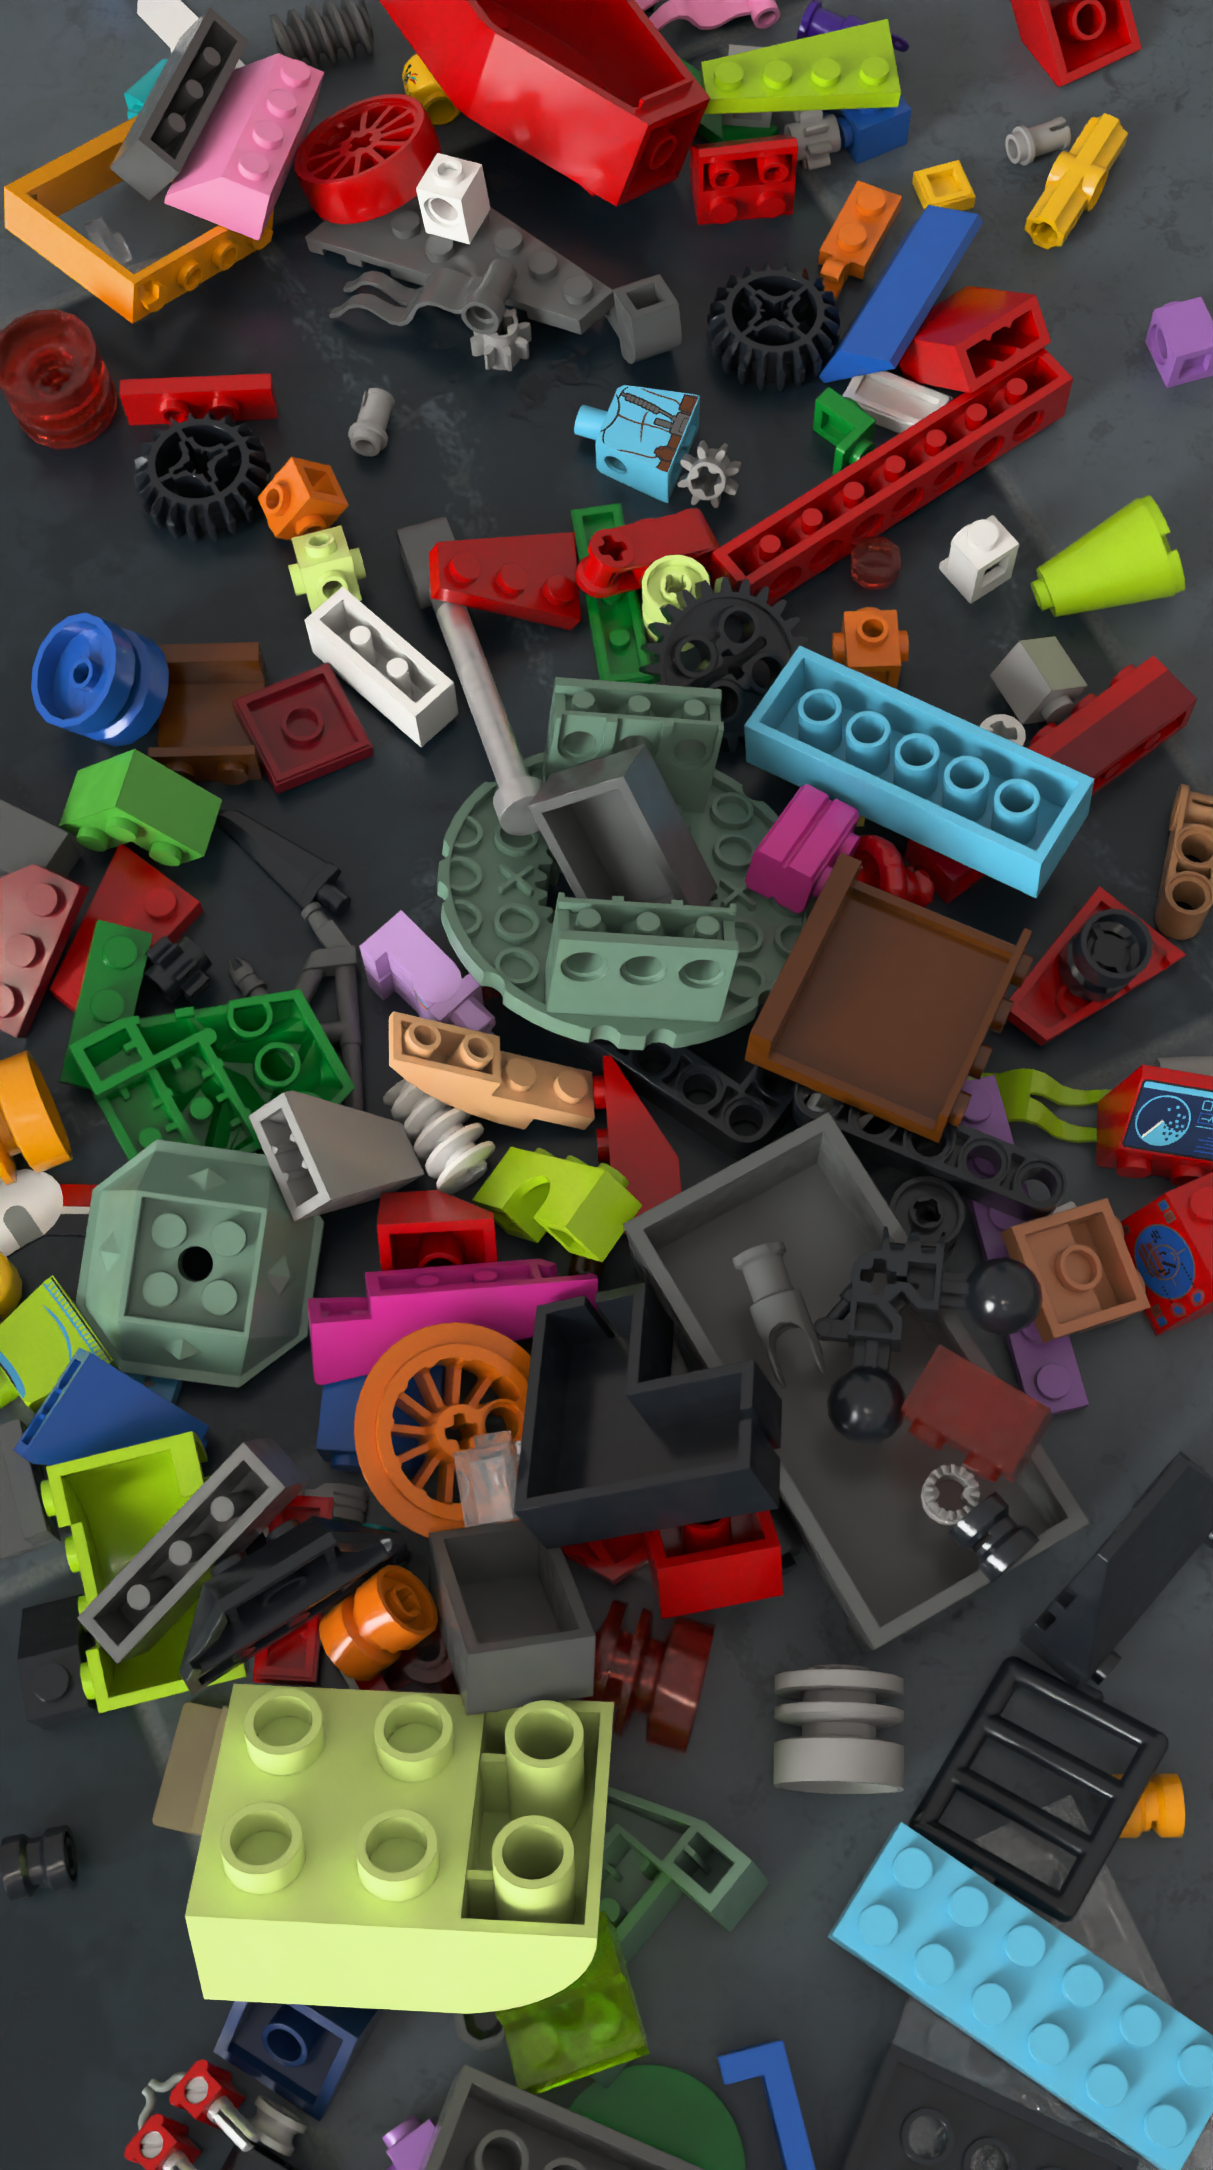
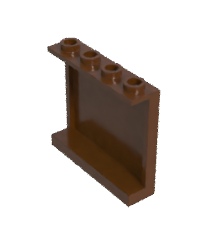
[745,853,1034,1143]

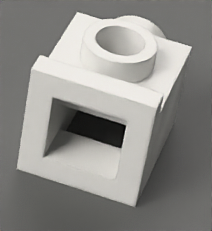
[939,515,1019,604]

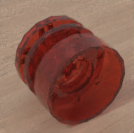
[0,309,117,449]
[583,1599,716,1755]

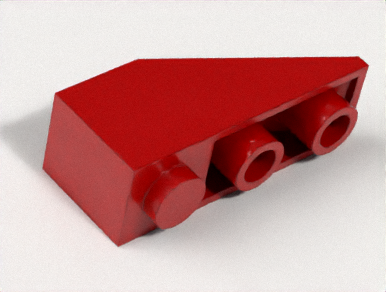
[593,1055,681,1234]

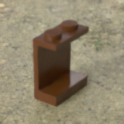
[148,642,267,785]

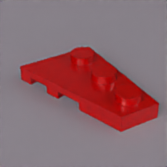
[429,532,581,630]
[50,844,204,1013]
[1007,886,1186,1047]

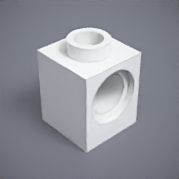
[416,153,490,244]

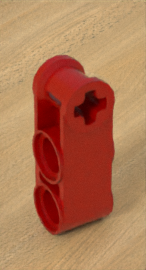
[575,508,720,598]

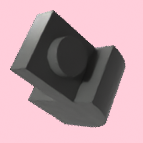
[605,274,682,364]

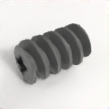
[269,0,374,69]

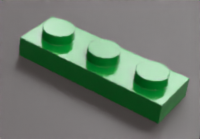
[58,920,153,1090]

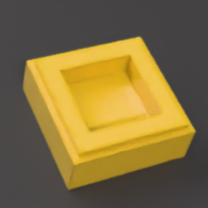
[912,160,976,211]

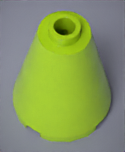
[1031,495,1185,617]

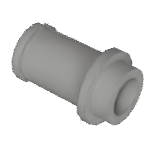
[1005,117,1071,166]
[348,388,395,456]

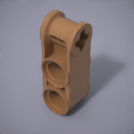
[1154,783,1213,940]

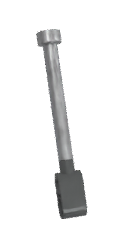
[395,516,544,836]

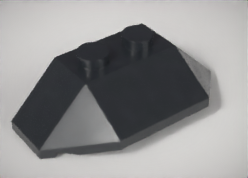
[179,1516,408,1695]

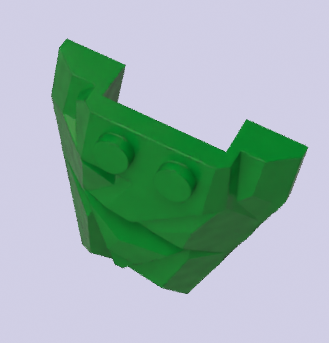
[69,989,355,1161]

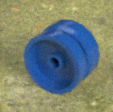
[31,613,169,747]

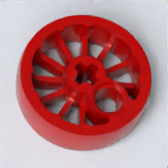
[294,94,443,224]

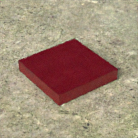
[232,662,373,794]

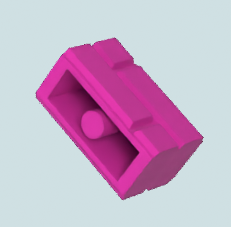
[744,783,861,914]

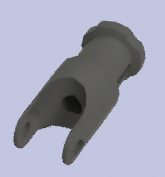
[732,1241,825,1388]

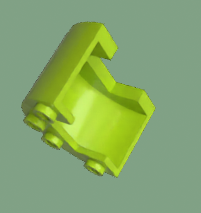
[41,1431,250,1713]

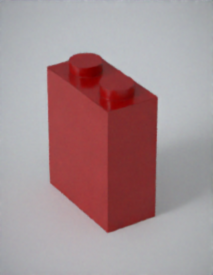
[899,286,1051,393]

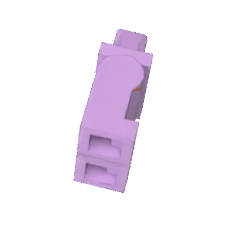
[359,910,496,1035]

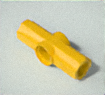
[1024,113,1128,250]

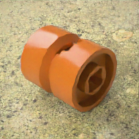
[319,1565,438,1681]

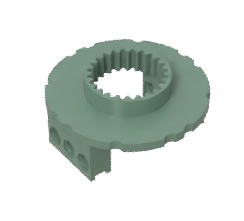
[437,677,815,1050]

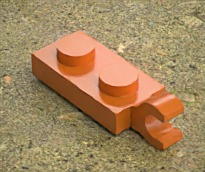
[818,180,902,300]

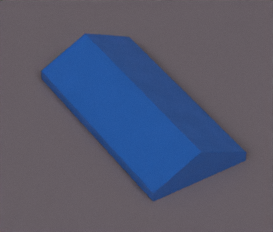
[819,205,984,383]

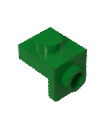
[813,387,876,475]

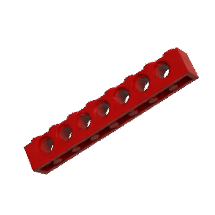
[711,347,1073,621]

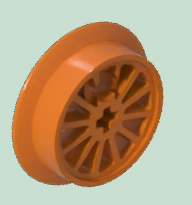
[354,1322,531,1538]

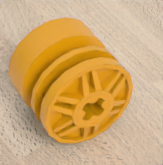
[0,1050,73,1185]

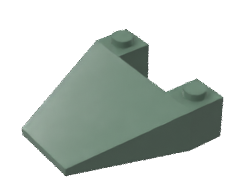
[527,1786,770,2089]

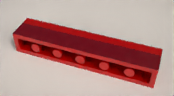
[904,655,1197,904]

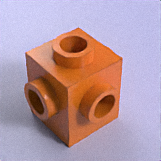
[257,457,349,541]
[832,607,909,689]

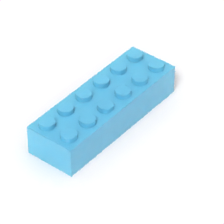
[744,645,1094,899]
[827,1822,1213,2170]

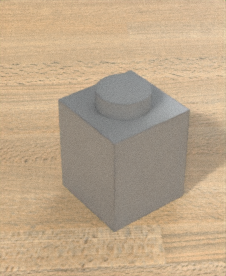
[990,636,1088,725]

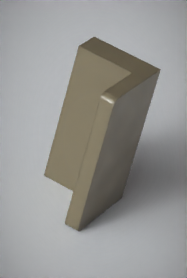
[152,1702,229,1836]

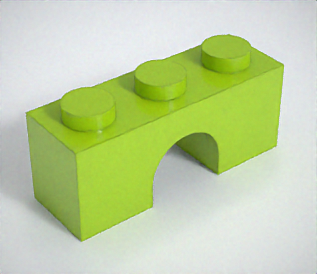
[472,1147,642,1262]

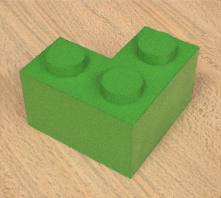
[58,749,222,866]

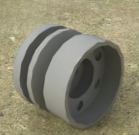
[773,1664,905,1795]

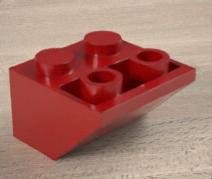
[690,134,798,225]

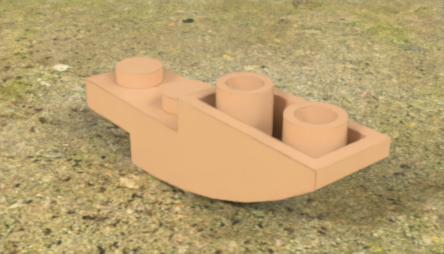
[389,1011,595,1130]

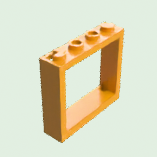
[4,115,274,324]

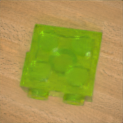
[495,1910,650,2095]

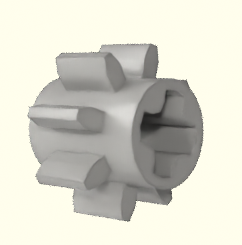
[784,110,841,170]
[470,308,531,371]
[677,440,741,508]

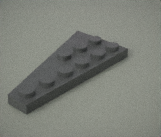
[305,196,615,335]

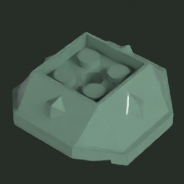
[75,1139,325,1388]

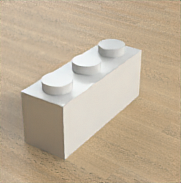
[304,587,459,748]

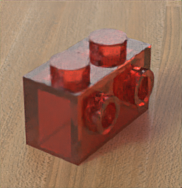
[901,1344,1052,1484]

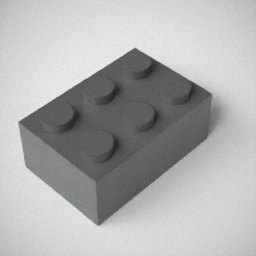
[527,744,717,906]
[428,1520,596,1715]

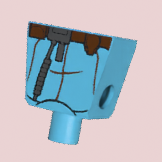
[574,385,700,503]

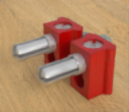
[124,2059,260,2170]

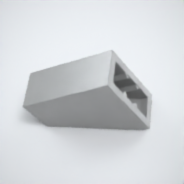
[248,1091,424,1222]

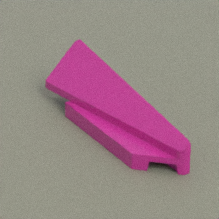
[307,1259,598,1385]

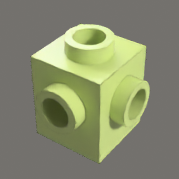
[288,525,367,613]

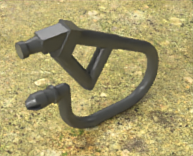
[228,902,364,1111]

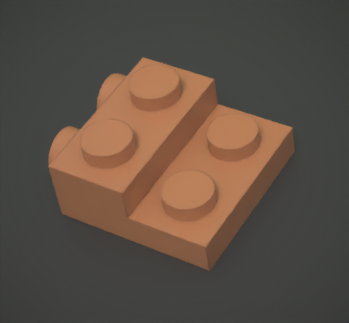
[1001,1198,1151,1344]

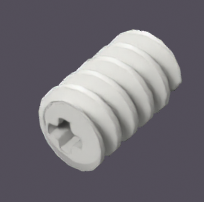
[383,1079,495,1194]

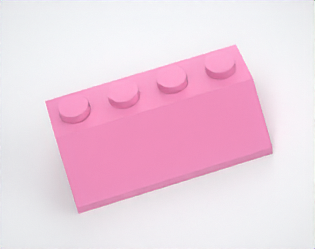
[164,53,324,241]

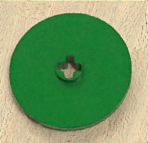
[568,2064,746,2170]

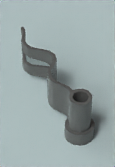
[329,259,517,335]

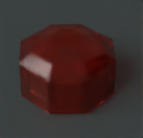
[850,537,901,590]

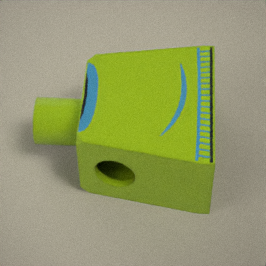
[0,1275,120,1414]

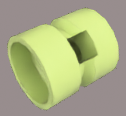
[642,555,710,652]

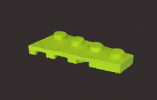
[700,19,901,114]

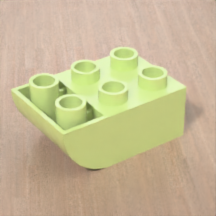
[185,1684,614,2014]

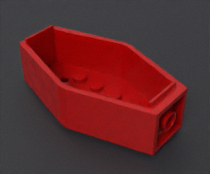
[379,0,710,207]

